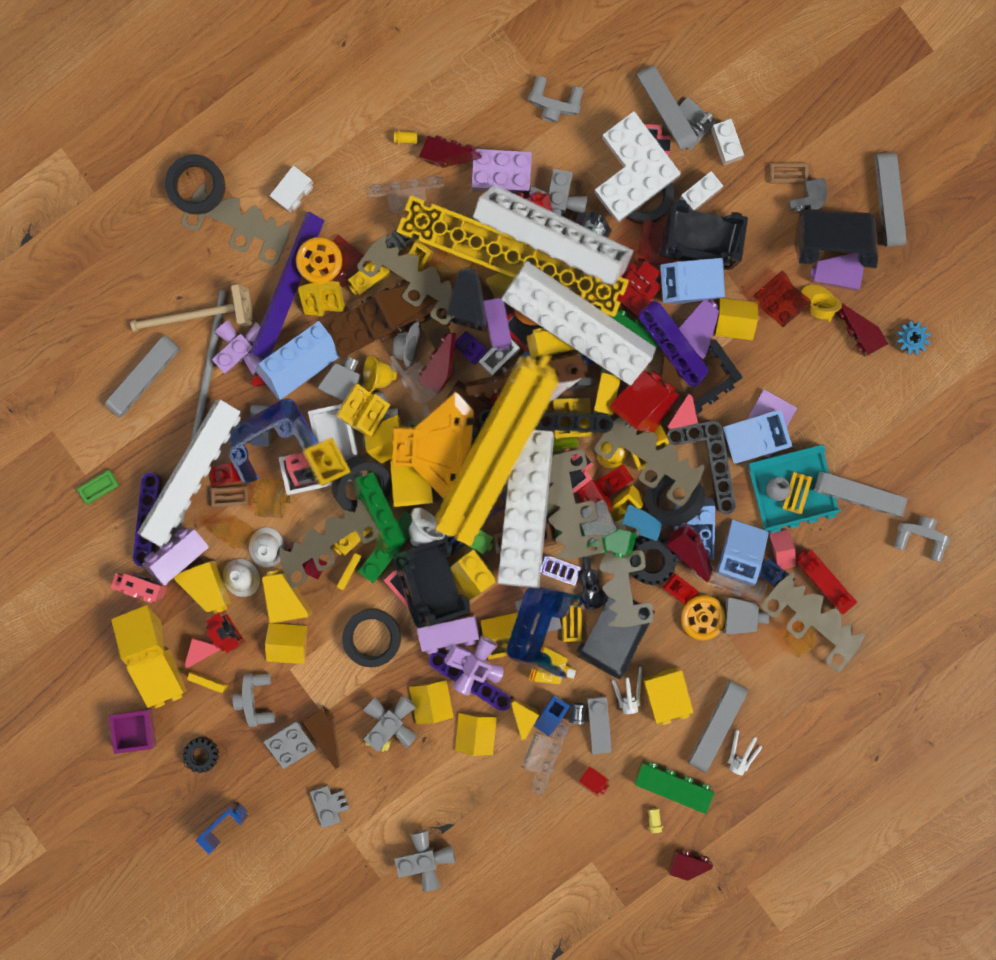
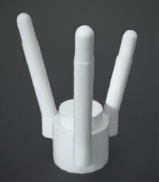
[612,666,643,714]
[728,730,762,776]

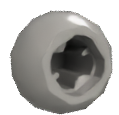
[766,477,791,501]

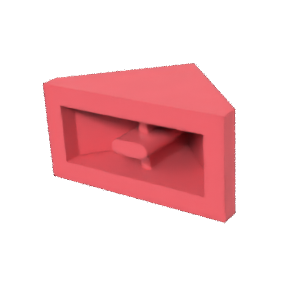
[668,394,698,429]
[769,529,796,570]
[185,637,220,668]

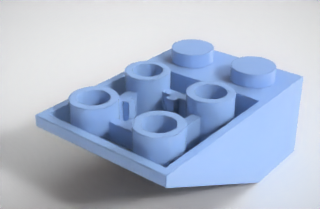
[660,258,725,305]
[723,409,792,464]
[674,498,715,561]
[715,520,769,586]

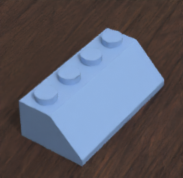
[256,321,340,401]

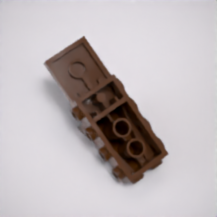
[324,271,444,358]
[466,350,588,403]

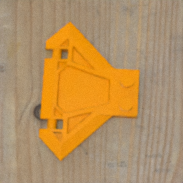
[392,392,474,499]

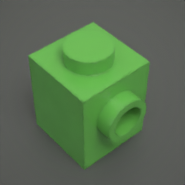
[468,530,494,554]

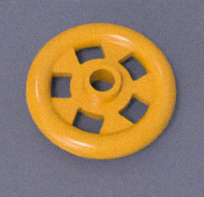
[296,237,342,283]
[681,595,726,641]

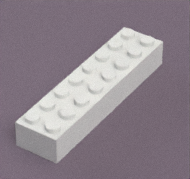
[473,184,633,284]
[502,261,656,385]
[137,400,241,546]
[498,430,554,588]

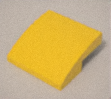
[298,281,345,316]
[335,384,390,437]
[553,398,592,438]

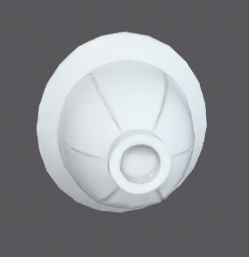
[409,508,445,547]
[249,527,284,567]
[223,559,260,597]

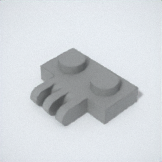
[310,785,350,828]

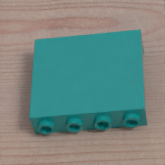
[747,444,842,533]

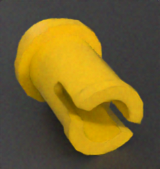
[394,130,417,145]

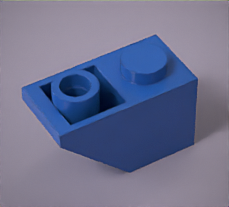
[533,693,570,736]

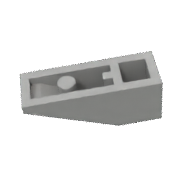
[587,695,612,754]

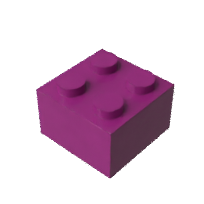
[109,708,157,754]

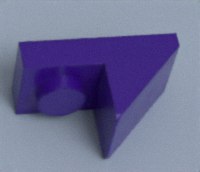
[455,331,489,365]

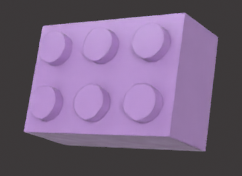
[472,149,532,195]
[142,527,209,585]
[417,614,480,654]

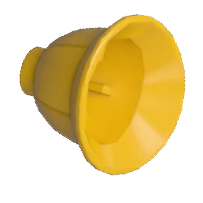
[363,355,397,393]

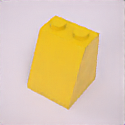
[390,461,434,507]
[450,549,497,600]
[173,561,231,614]
[262,570,312,623]
[111,605,164,666]
[127,649,187,709]
[642,667,694,725]

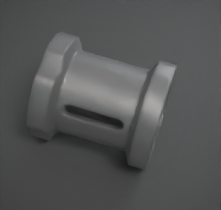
[569,703,588,725]

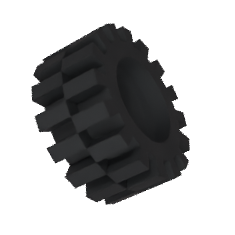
[182,737,219,773]

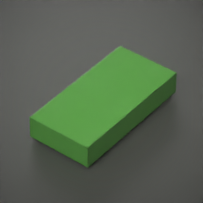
[77,469,120,505]

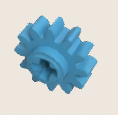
[896,321,931,355]

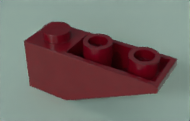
[419,135,482,168]
[837,303,888,357]
[418,332,456,394]
[667,523,713,582]

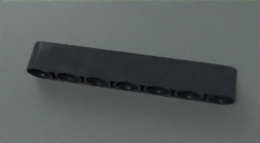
[479,408,613,433]

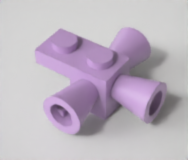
[212,320,263,376]
[444,636,504,695]

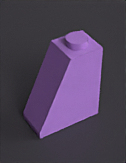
[809,253,864,291]
[484,298,512,351]
[679,299,719,359]

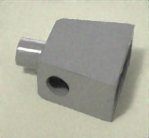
[318,357,361,401]
[724,597,769,634]

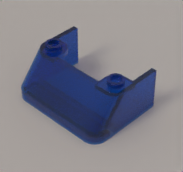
[229,398,317,485]
[506,587,589,678]

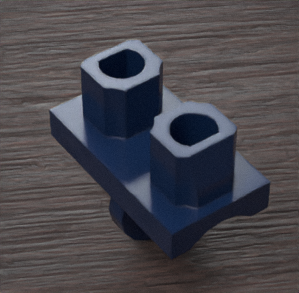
[759,558,796,587]

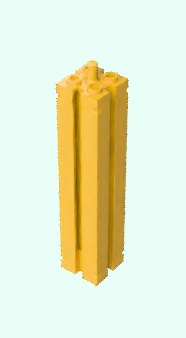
[435,353,559,546]

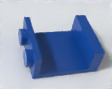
[195,802,248,855]

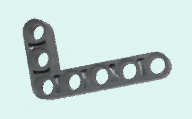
[666,421,736,514]

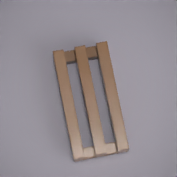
[769,163,809,184]
[210,486,250,508]

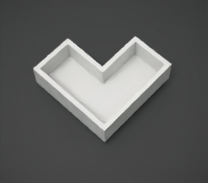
[594,112,681,224]
[279,404,363,495]

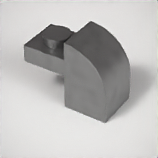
[787,178,827,213]

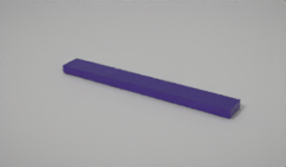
[250,212,325,360]

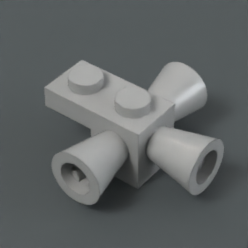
[529,169,588,216]
[363,695,419,752]
[395,829,456,891]

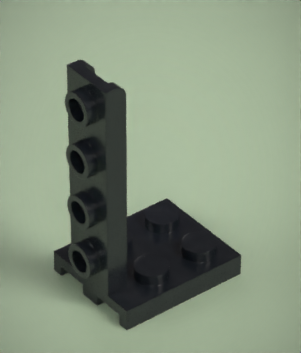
[670,340,743,422]

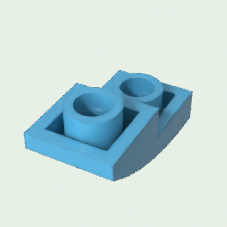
[622,505,662,541]

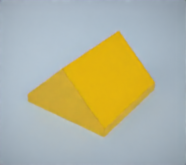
[715,298,758,341]
[364,414,404,463]
[303,437,350,486]
[265,623,307,664]
[409,680,454,725]
[511,698,539,740]
[455,713,497,756]

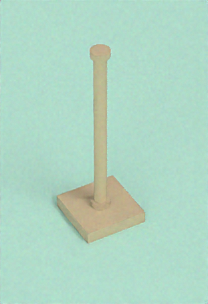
[131,284,255,332]

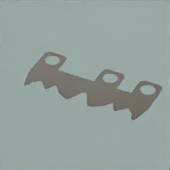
[181,183,290,265]
[357,235,453,325]
[594,417,705,506]
[548,449,603,559]
[279,499,379,588]
[600,520,654,628]
[762,572,865,672]

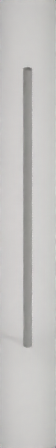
[172,290,227,539]

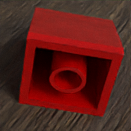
[609,371,680,432]

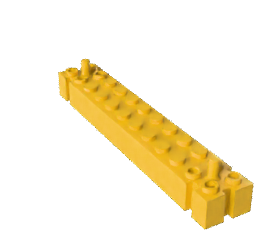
[397,195,629,317]

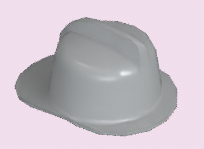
[393,322,421,367]

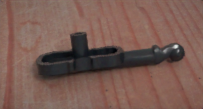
[580,555,604,609]

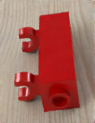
[796,549,858,615]

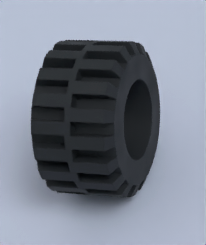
[630,537,677,585]

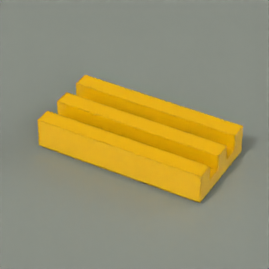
[783,472,813,515]
[337,553,363,590]
[562,603,582,642]
[187,671,228,693]

